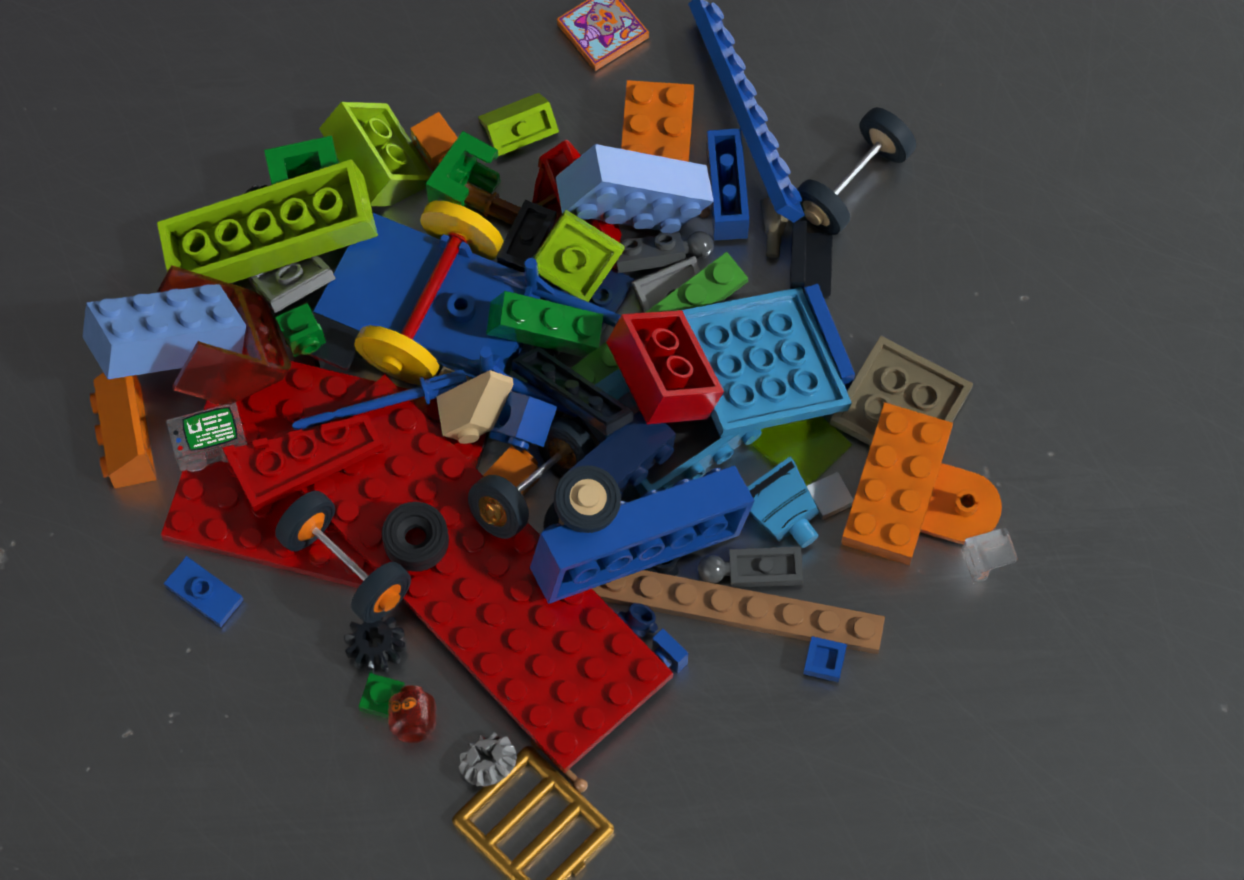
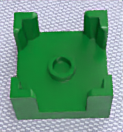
[426,131,501,206]
[264,135,338,185]

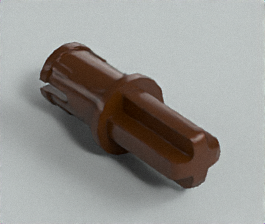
[464,182,521,225]

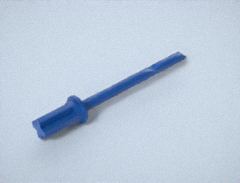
[292,369,467,430]

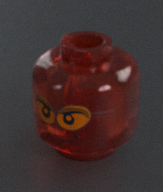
[388,685,436,743]

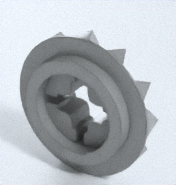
[458,732,517,786]

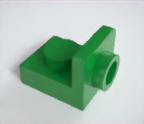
[275,303,326,357]

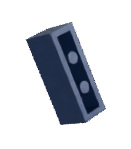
[569,410,676,498]

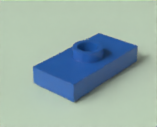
[164,556,244,628]

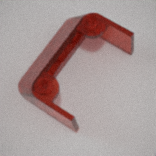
[156,265,291,406]

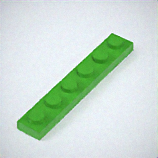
[571,252,748,385]

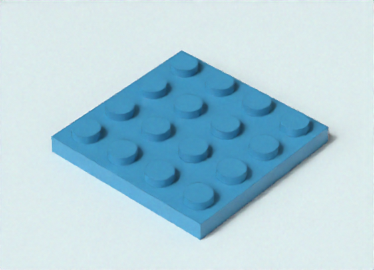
[682,287,852,437]

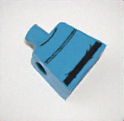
[747,456,819,548]

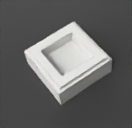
[807,472,854,520]

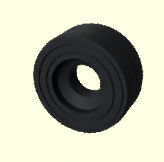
[382,502,449,572]

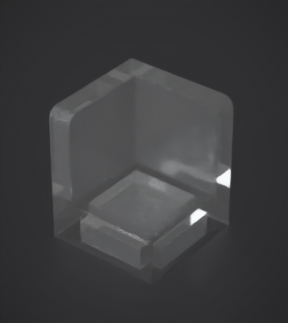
[962,527,1018,583]

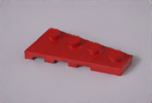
[222,414,384,512]

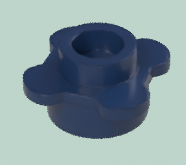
[618,603,658,639]

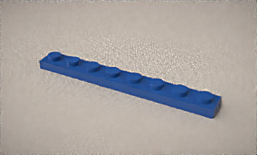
[688,0,805,222]

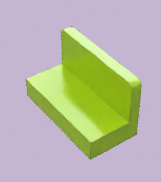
[478,93,559,156]

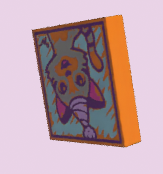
[557,0,649,71]

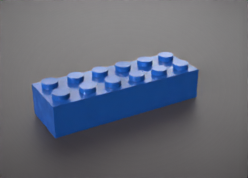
[530,465,755,604]

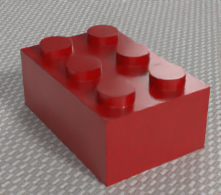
[606,310,724,425]

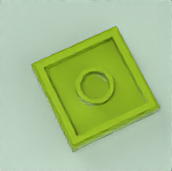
[533,209,625,302]

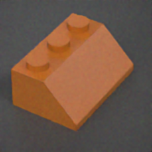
[90,372,157,488]

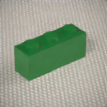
[486,291,603,357]

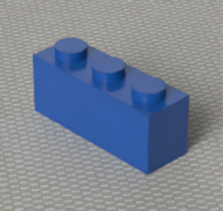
[706,128,750,241]

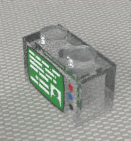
[166,402,248,472]

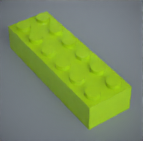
[157,159,378,289]

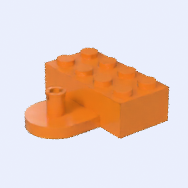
[841,402,1002,566]

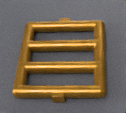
[452,746,614,880]

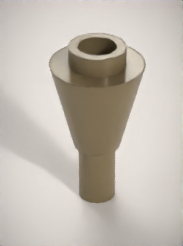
[760,195,788,258]

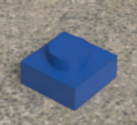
[652,628,689,674]
[803,636,847,682]

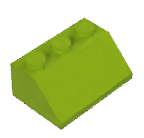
[319,102,432,206]

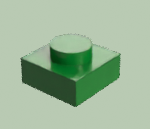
[358,673,406,720]

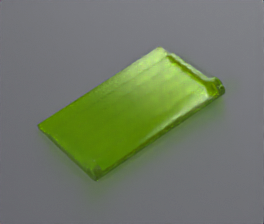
[751,416,853,486]

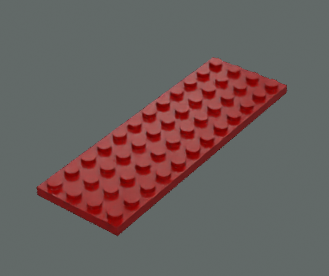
[300,374,673,773]

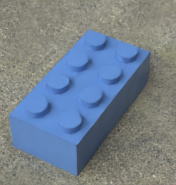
[556,144,714,234]
[82,284,246,379]

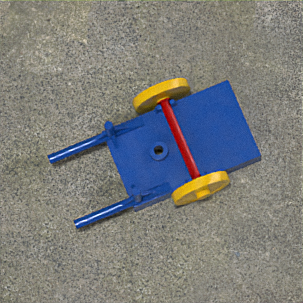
[313,200,621,418]

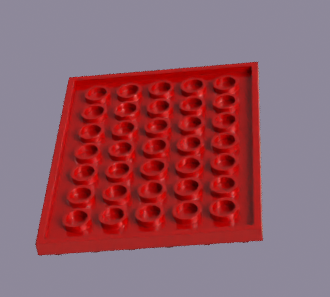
[161,350,489,588]

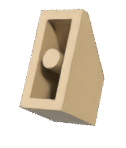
[436,370,514,444]

